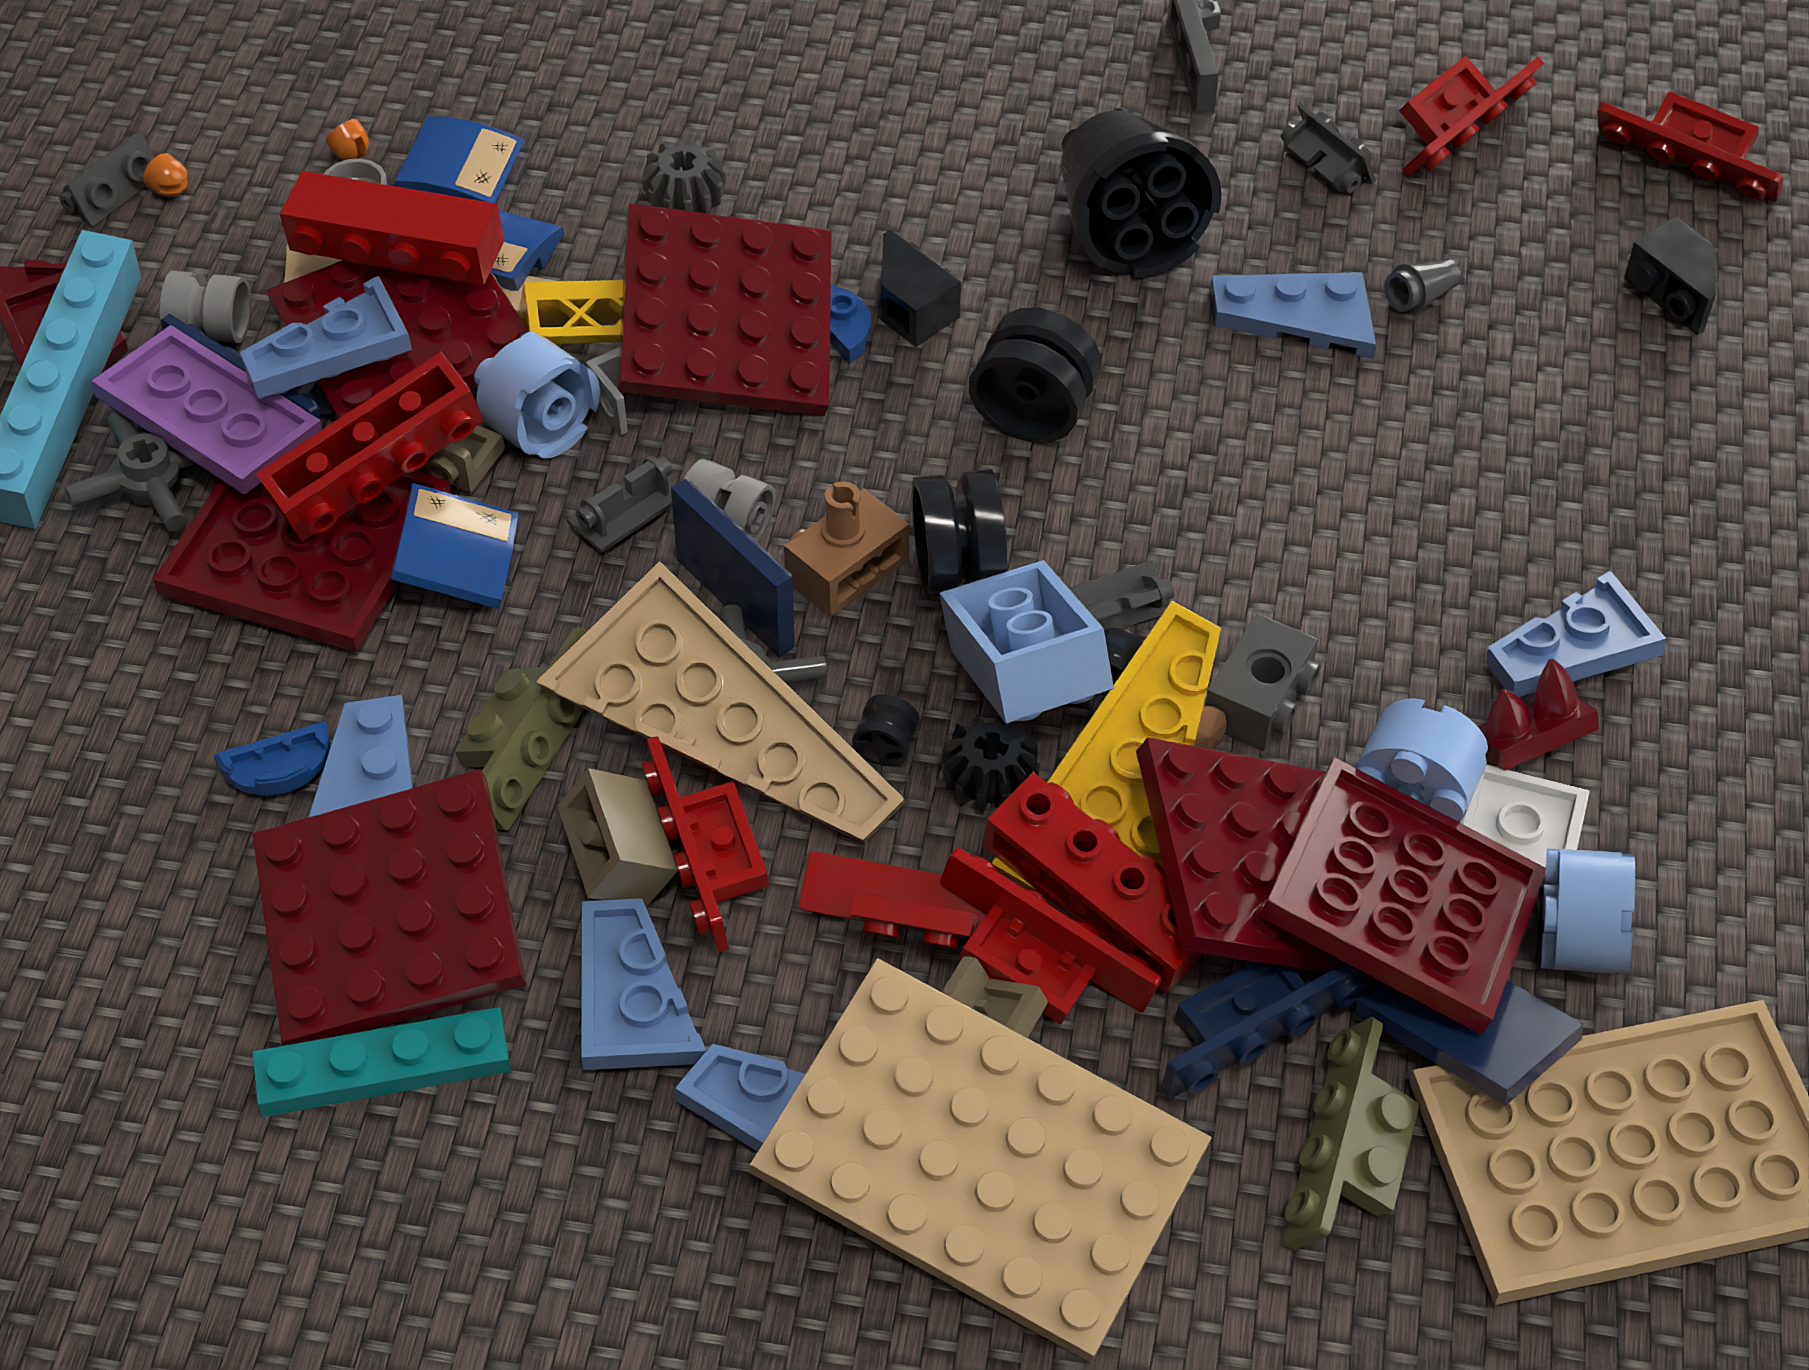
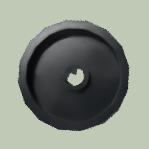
[969,307,1102,443]
[911,469,1008,597]

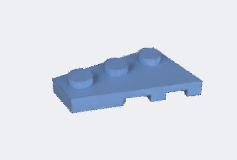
[1210,272,1376,359]
[240,276,412,399]
[1486,571,1666,697]
[309,695,413,817]
[581,898,706,1070]
[675,1044,806,1152]

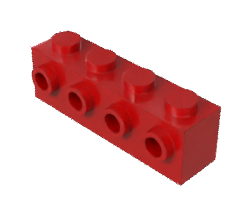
[279,171,505,285]
[256,352,484,542]
[982,772,1205,994]

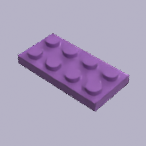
[92,325,322,495]

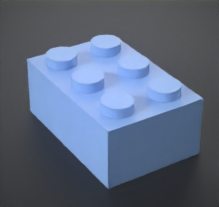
[939,560,1114,723]

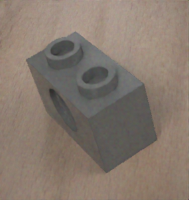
[1206,613,1321,751]

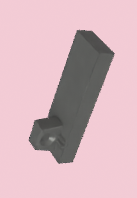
[1168,0,1221,112]

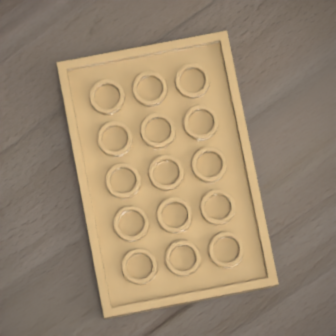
[750,958,1212,1363]
[1409,1000,1809,1305]

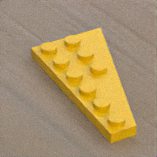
[992,601,1221,920]

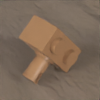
[784,481,909,617]

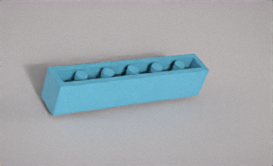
[0,230,142,530]

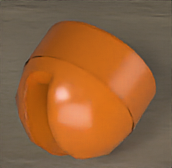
[325,119,369,160]
[143,153,188,198]

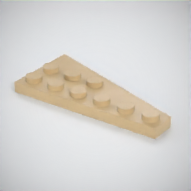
[536,561,905,844]

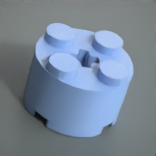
[474,332,600,458]
[1355,698,1488,822]
[1541,849,1635,974]

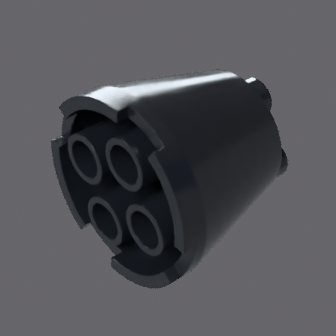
[1061,108,1222,279]

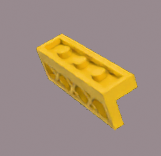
[519,280,623,344]

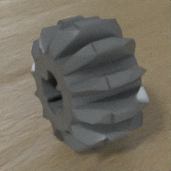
[642,139,726,214]

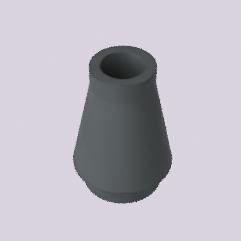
[1385,258,1461,313]

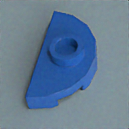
[830,285,871,363]
[213,721,330,796]

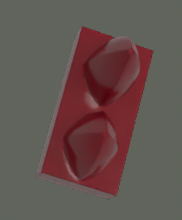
[1477,659,1599,771]

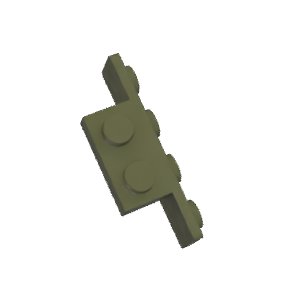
[454,628,587,830]
[1282,1017,1420,1251]

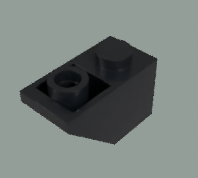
[1624,217,1716,335]
[881,229,961,347]

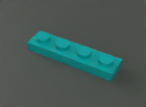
[253,1007,511,1117]

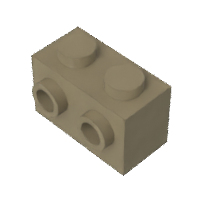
[557,768,678,907]

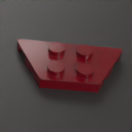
[0,260,128,373]

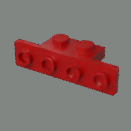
[1399,56,1545,177]
[1597,91,1783,201]
[641,736,770,953]
[940,848,1162,1025]
[799,851,1044,949]

